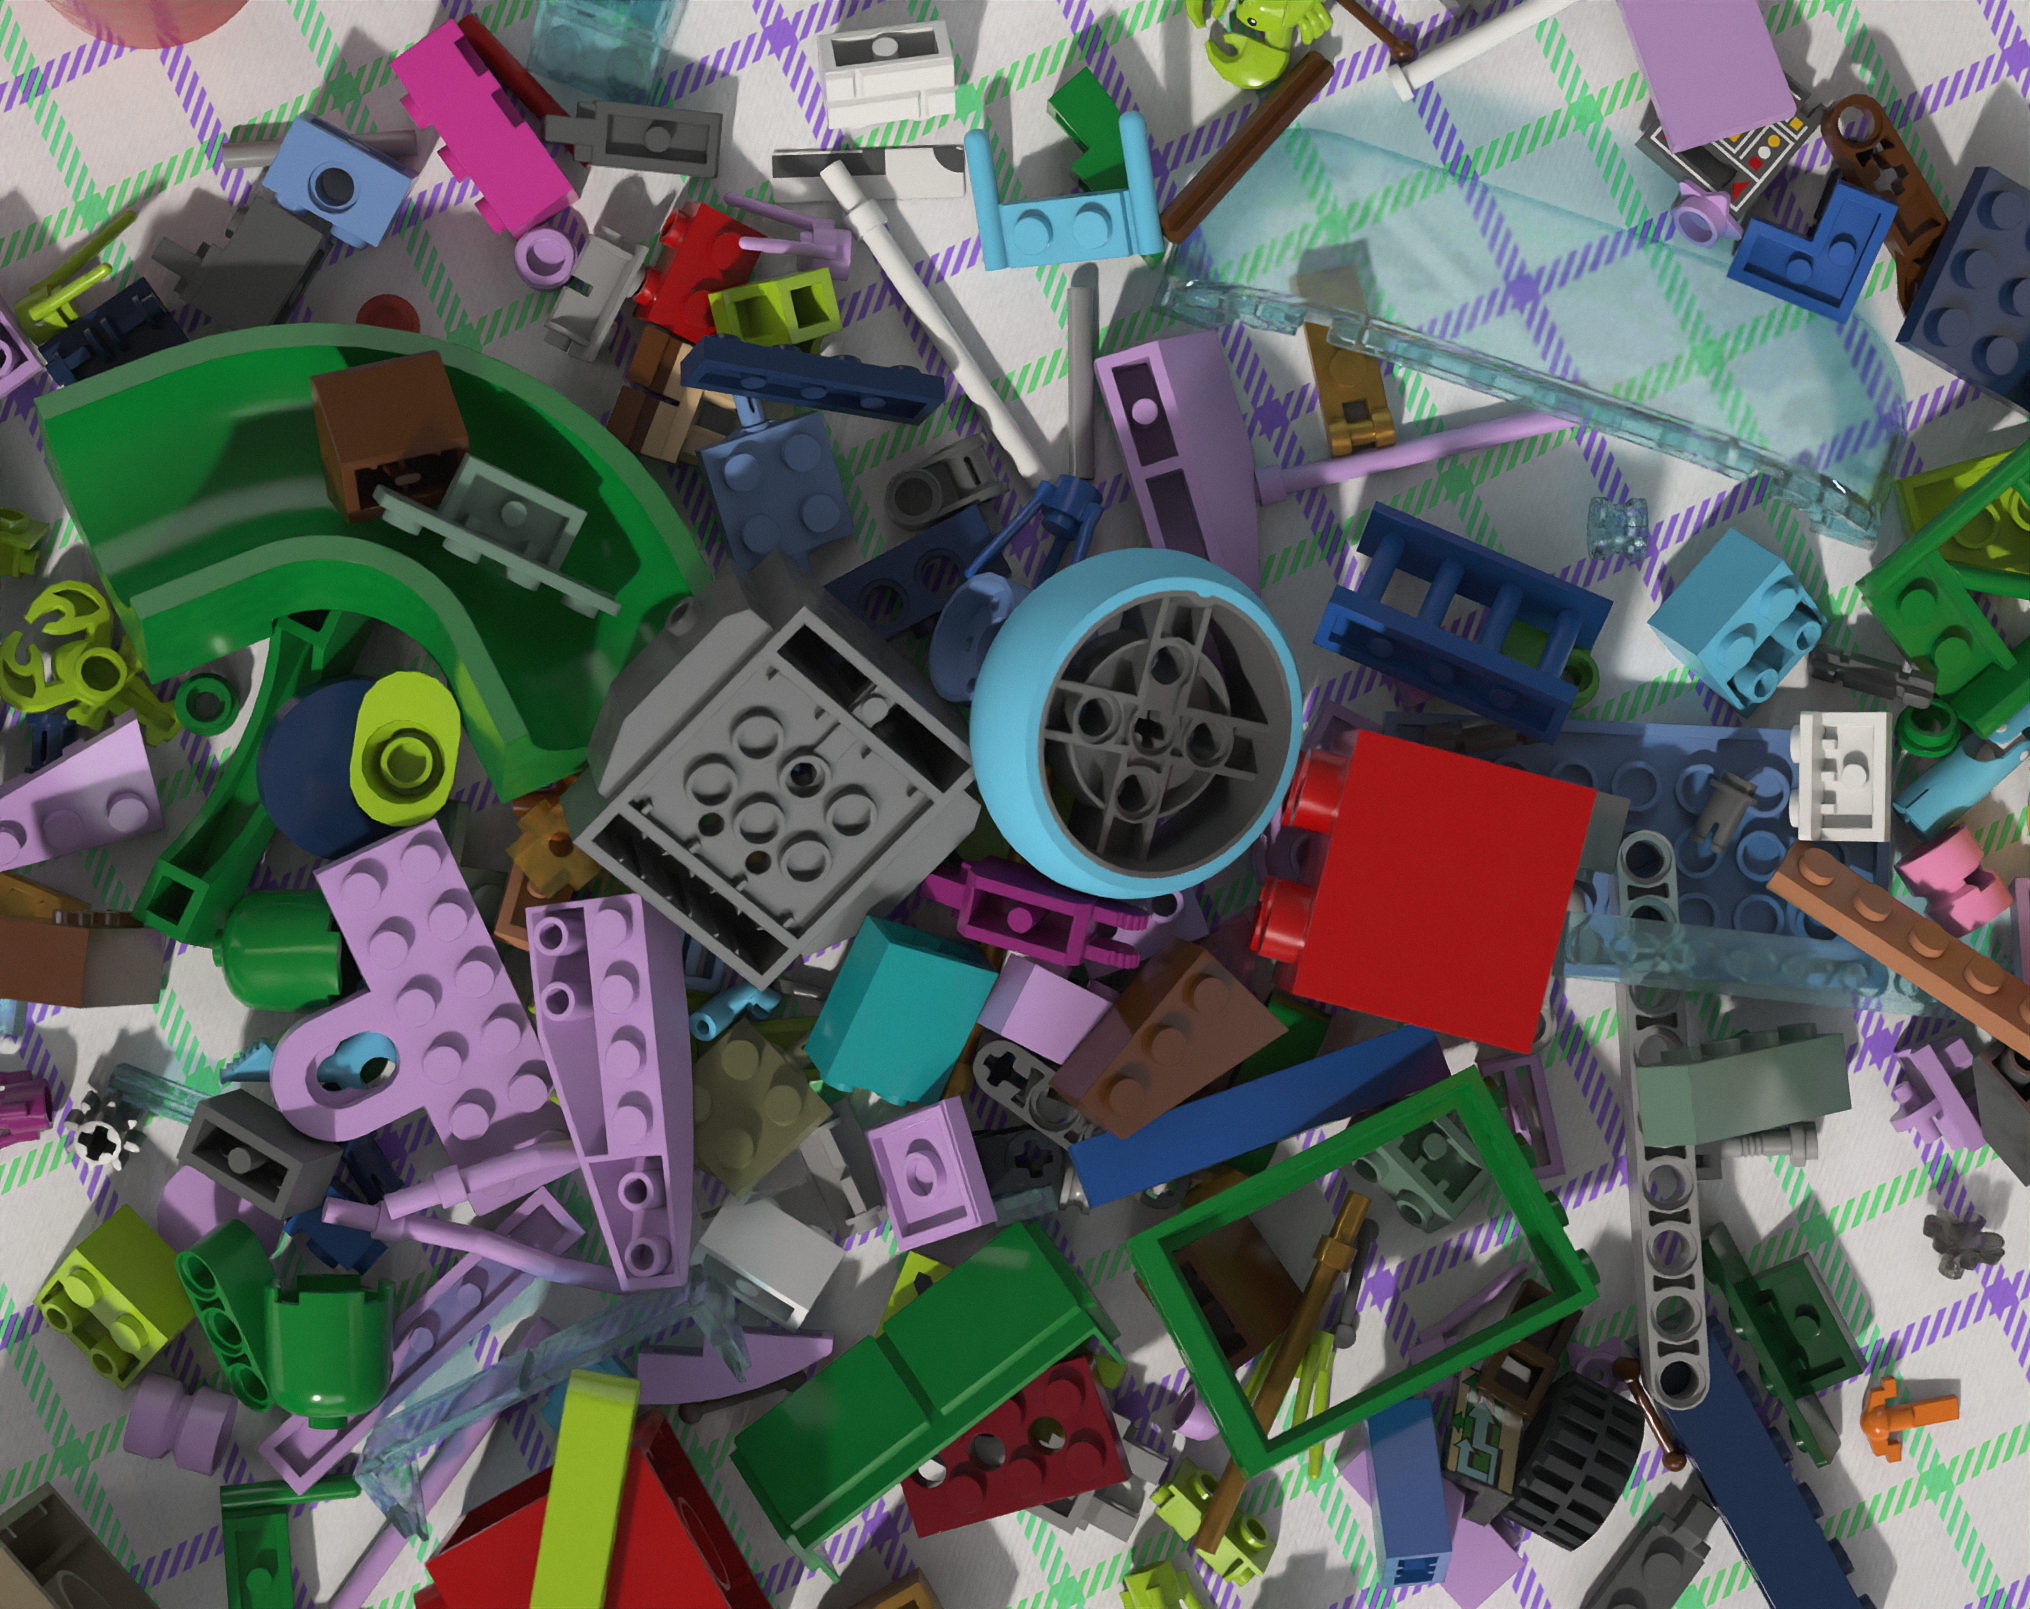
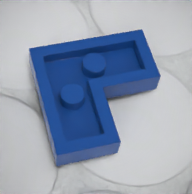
[1726,179,1899,325]

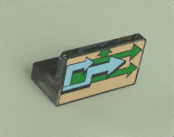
[1440,1366,1525,1527]

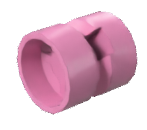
[1894,823,2014,939]

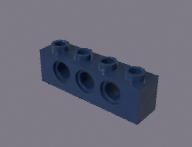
[823,504,1012,669]

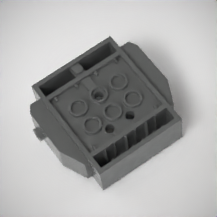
[559,547,981,992]

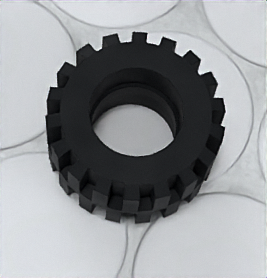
[1497,1370,1645,1552]

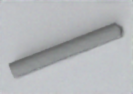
[222,130,418,169]
[1067,287,1094,480]

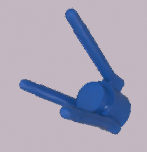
[964,474,1105,589]

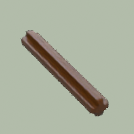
[1159,51,1335,245]

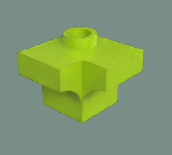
[708,267,843,355]

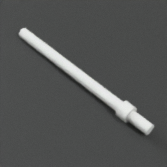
[820,160,1053,492]

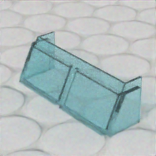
[353,1263,752,1542]

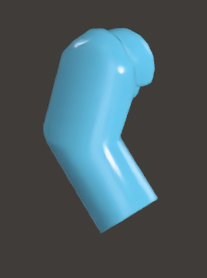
[689,980,781,1041]

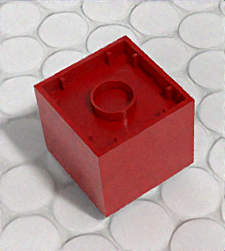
[1247,729,1598,1055]
[413,1404,773,1609]

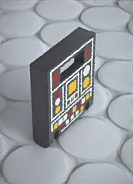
[1634,70,1827,221]

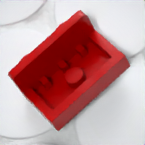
[632,202,768,345]

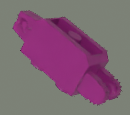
[919,855,1150,969]

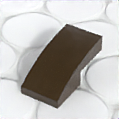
[1474,1278,1584,1420]

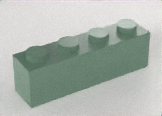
[1635,1023,1852,1146]

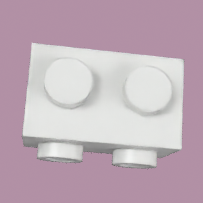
[1789,711,1892,842]

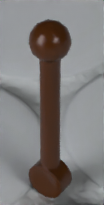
[1336,0,1415,63]
[1612,1356,1687,1472]

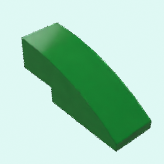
[1047,66,1165,270]

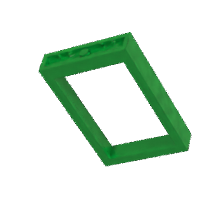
[1125,1064,1600,1482]

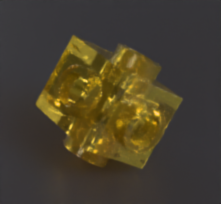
[505,799,604,899]

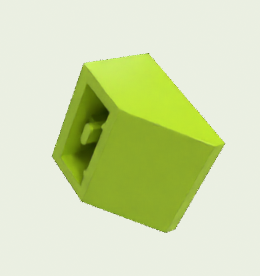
[33,1203,197,1391]

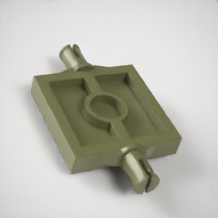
[692,1017,834,1201]

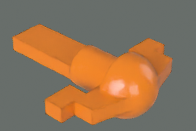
[1860,1375,1959,1463]

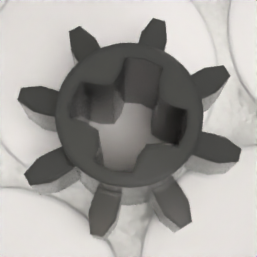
[63,1090,147,1171]

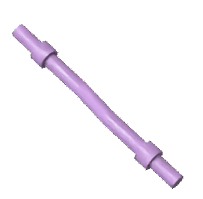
[384,1139,580,1220]
[322,1197,705,1311]

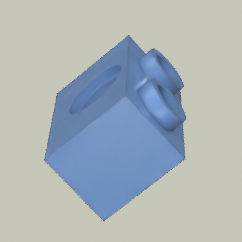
[261,110,420,249]

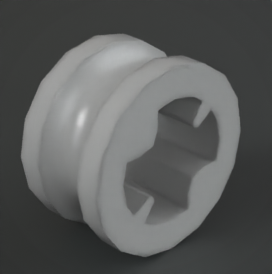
[1057,1153,1090,1215]

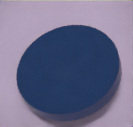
[256,674,408,860]

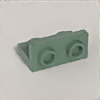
[1351,1094,1492,1234]

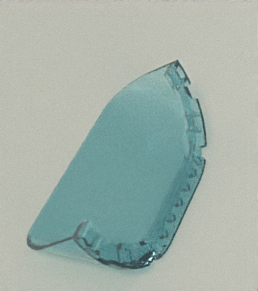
[1150,128,1907,551]

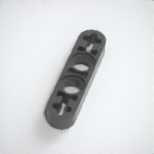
[973,1038,1192,1210]

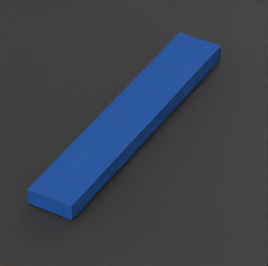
[1068,1024,1452,1210]

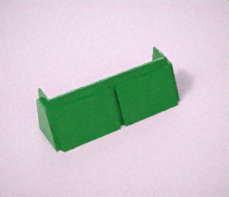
[729,1219,1125,1584]

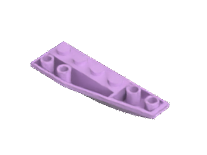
[1093,329,1261,688]
[525,893,694,1292]

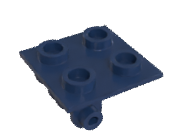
[37,276,190,387]

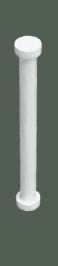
[1385,0,1579,103]

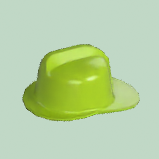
[350,671,462,826]

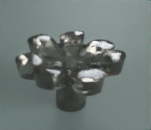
[1923,1210,2005,1280]

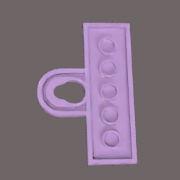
[269,817,581,1218]

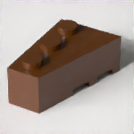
[0,909,166,1009]
[1048,934,1289,1141]

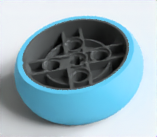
[969,548,1303,899]

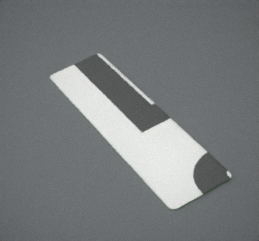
[772,147,965,203]

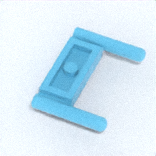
[964,110,1165,271]

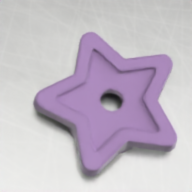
[1670,178,1744,249]
[1566,1336,1640,1394]

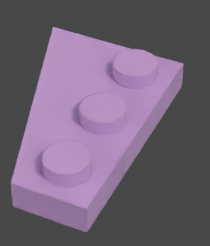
[0,707,166,872]

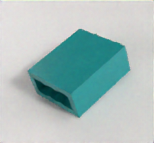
[804,915,999,1106]

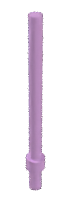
[1254,401,1581,507]
[328,1317,561,1609]

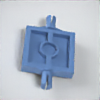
[695,395,856,579]

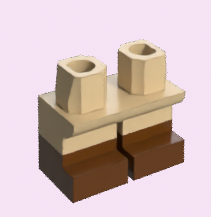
[606,325,737,469]

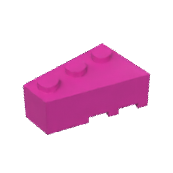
[388,18,580,242]

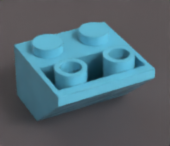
[1647,527,1831,719]

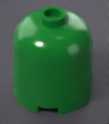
[212,889,361,1014]
[264,1274,396,1430]

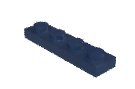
[680,334,945,426]

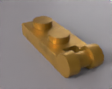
[1294,269,1396,457]

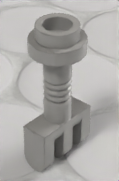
[1676,1121,1818,1181]

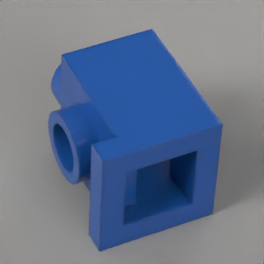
[282,1175,389,1276]

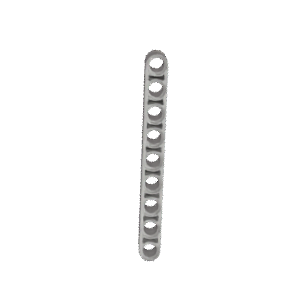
[1608,830,1710,1411]

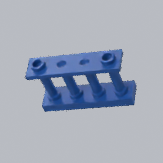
[1313,501,1614,746]

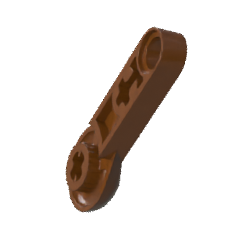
[1820,94,1950,319]

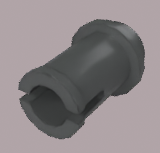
[1687,770,1758,856]

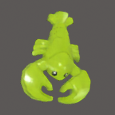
[1184,0,1333,90]
[0,580,182,748]

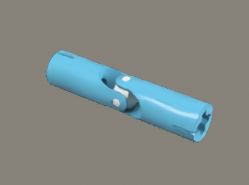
[1892,703,2030,844]

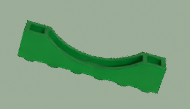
[130,609,377,949]

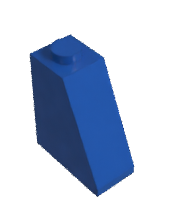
[1362,1395,1452,1589]

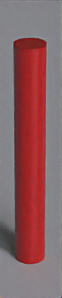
[457,13,592,169]

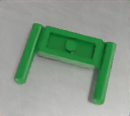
[220,1472,363,1609]

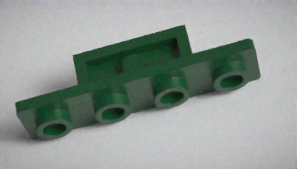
[1701,1221,1868,1468]

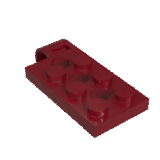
[900,1351,1133,1538]

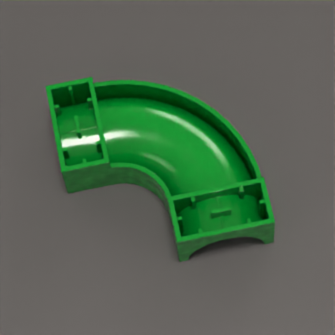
[34,322,714,804]

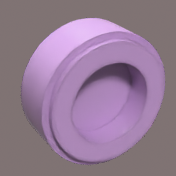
[514,226,579,292]

